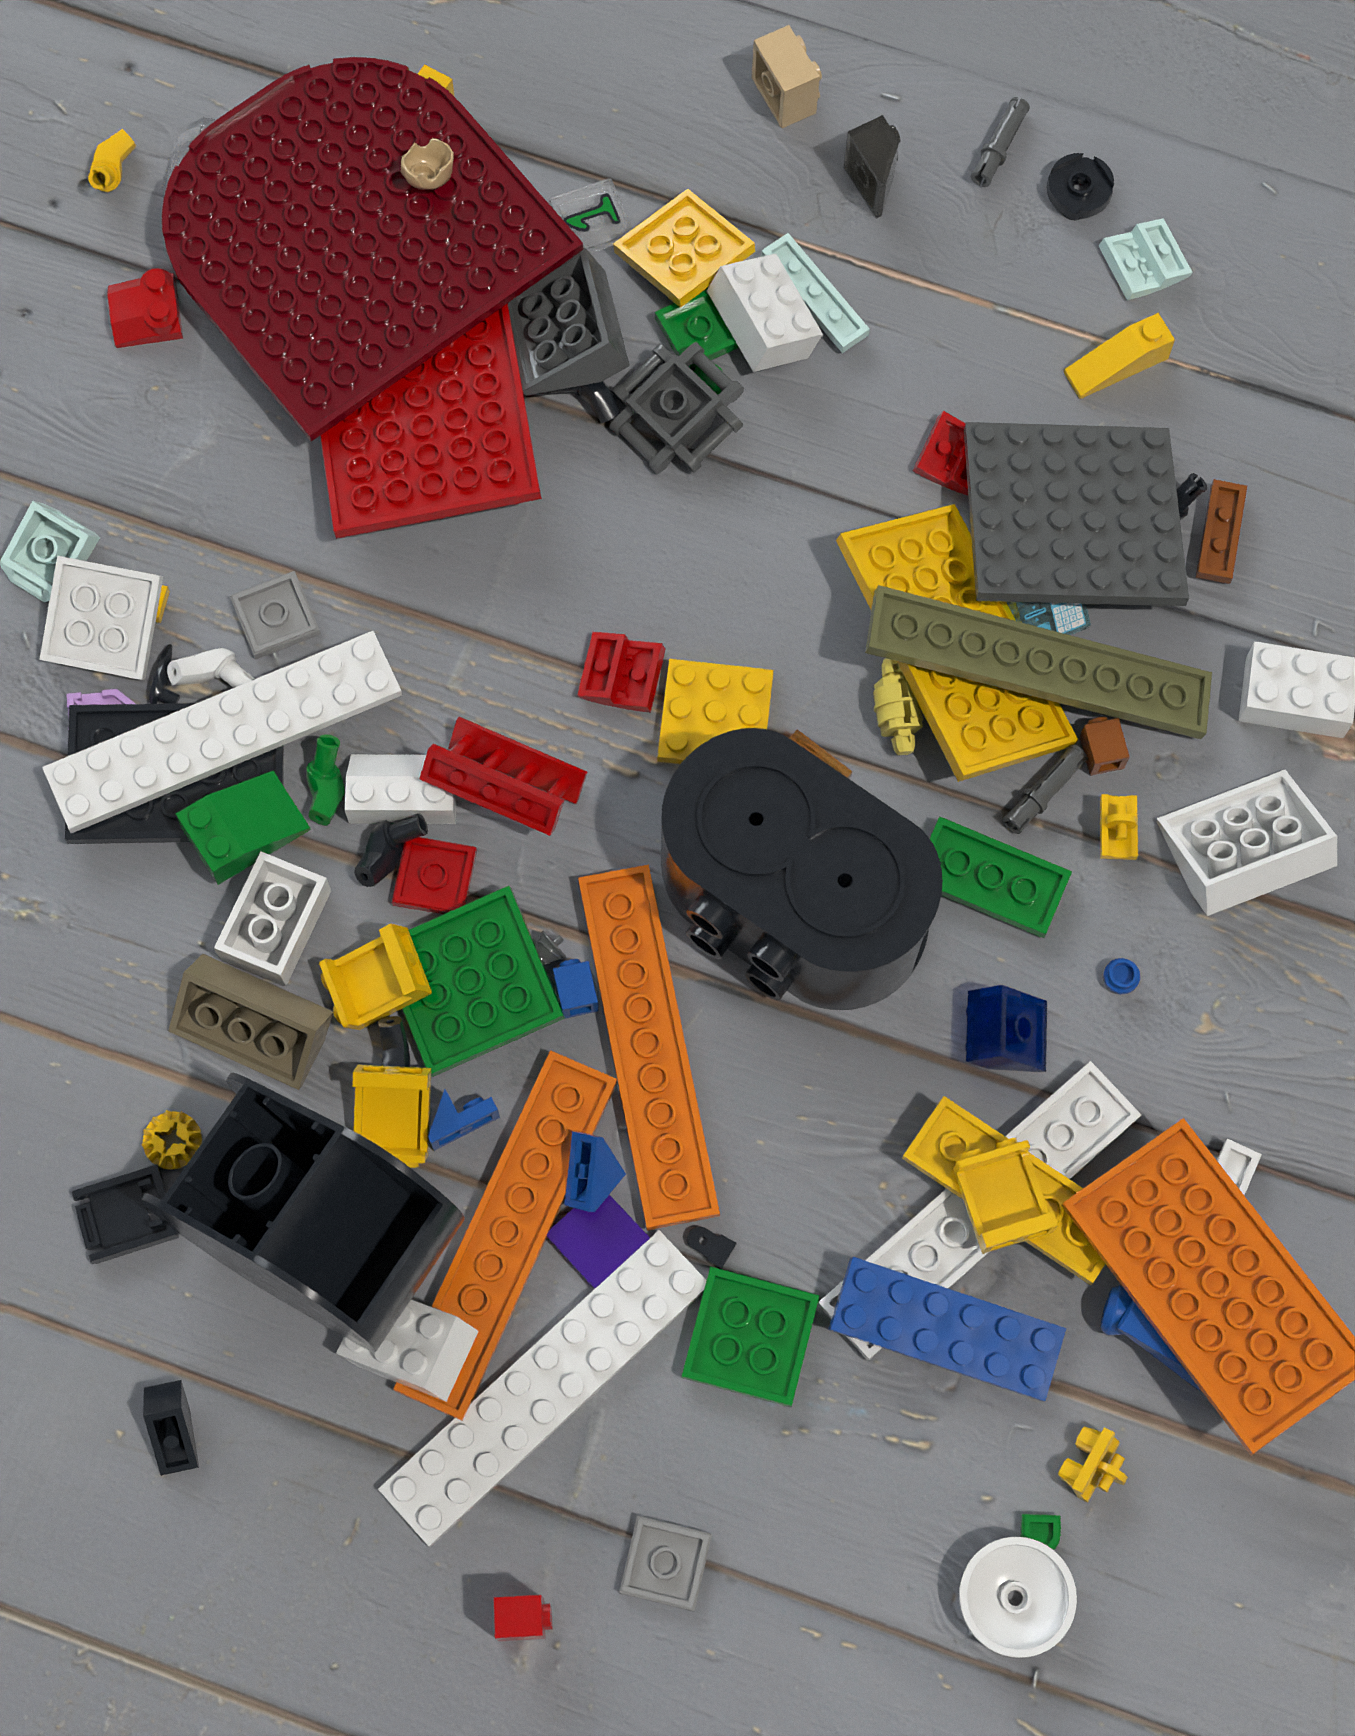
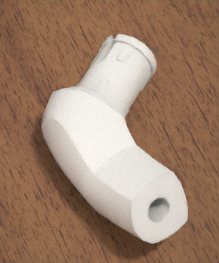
[167,648,255,688]

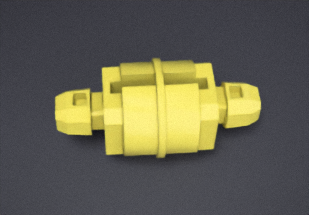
[873,658,923,755]

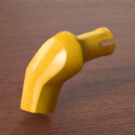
[88,129,136,192]

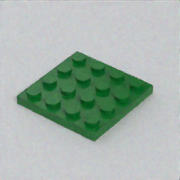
[402,886,565,1077]

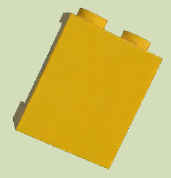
[319,923,432,1030]
[352,1065,431,1168]
[953,1138,1059,1254]

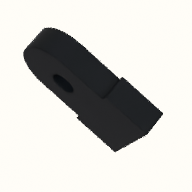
[687,1226,737,1270]

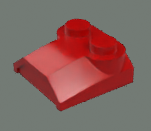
[107,268,183,348]

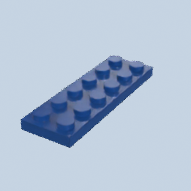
[828,1257,1067,1401]

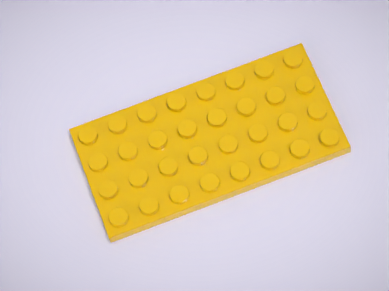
[836,504,1078,782]

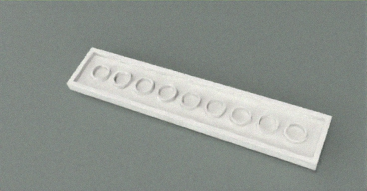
[42,631,402,833]
[818,1061,1141,1361]
[378,1230,707,1547]

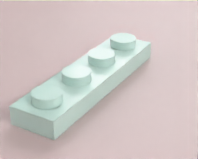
[761,233,870,353]

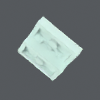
[1099,218,1193,300]

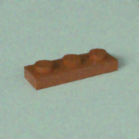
[1196,479,1247,584]

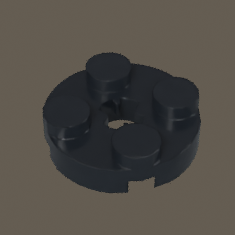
[1046,153,1114,221]

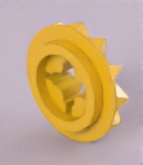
[142,1110,202,1169]

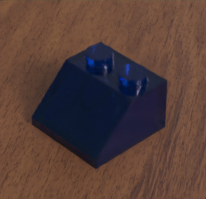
[965,985,1047,1072]

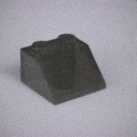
[844,115,901,219]

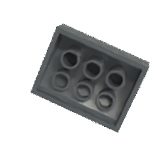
[508,247,630,396]

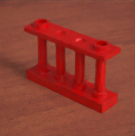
[419,717,588,836]

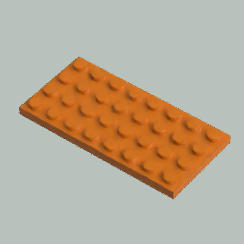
[1062,1118,1355,1456]

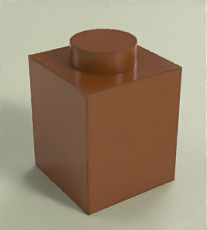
[1079,717,1130,776]

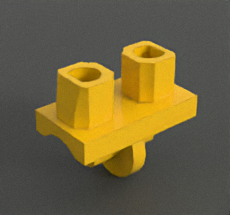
[1100,794,1138,860]
[1058,1426,1128,1503]

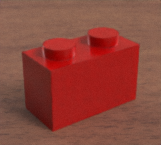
[494,1595,553,1642]

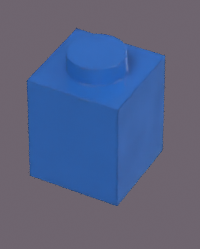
[553,959,599,1019]

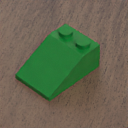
[176,771,311,885]

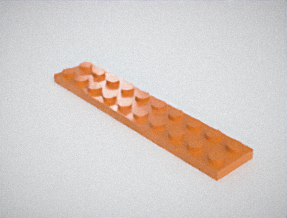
[578,864,720,1230]
[393,1050,617,1421]

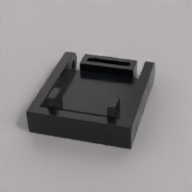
[72,1164,179,1264]

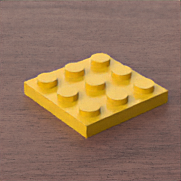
[613,189,755,308]
[657,659,774,764]

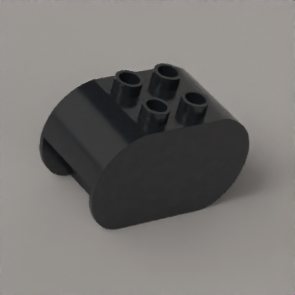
[661,728,943,1010]
[141,1073,465,1352]

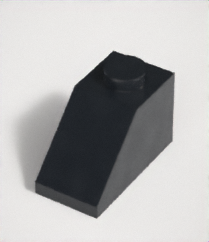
[143,1380,199,1476]

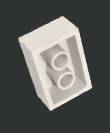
[707,254,823,372]
[1238,641,1355,738]
[214,851,331,987]
[336,1300,479,1402]

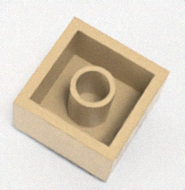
[752,25,822,129]

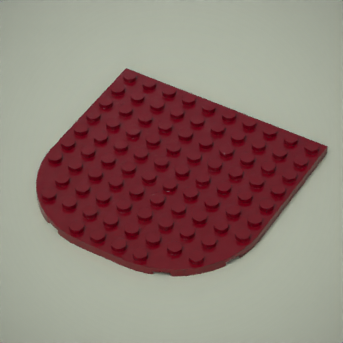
[162,57,584,442]

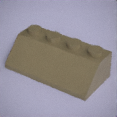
[168,954,333,1090]

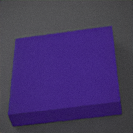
[547,1194,650,1289]

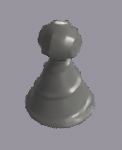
[536,931,566,965]

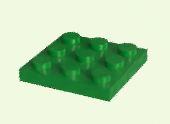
[681,1267,819,1408]

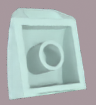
[0,501,100,602]

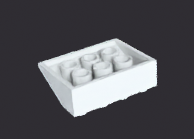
[1157,770,1337,916]

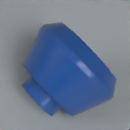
[1100,1285,1132,1336]

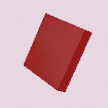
[392,837,477,915]

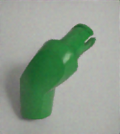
[306,734,345,826]

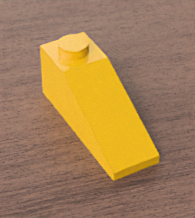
[1064,313,1175,399]

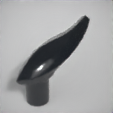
[149,644,180,704]

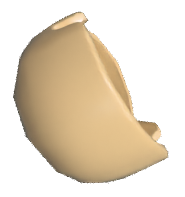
[401,138,454,190]

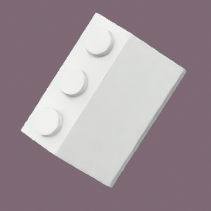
[345,754,456,824]

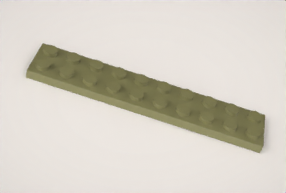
[865,585,1212,739]

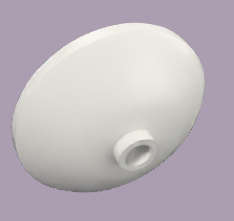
[959,1537,1077,1658]

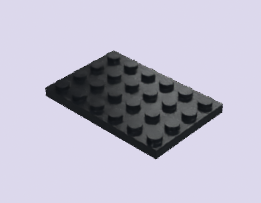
[65,703,284,844]

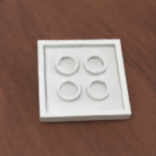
[39,556,163,680]

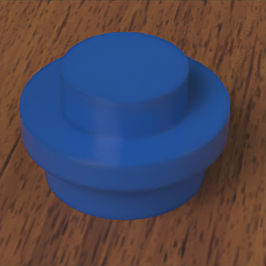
[1103,958,1140,994]

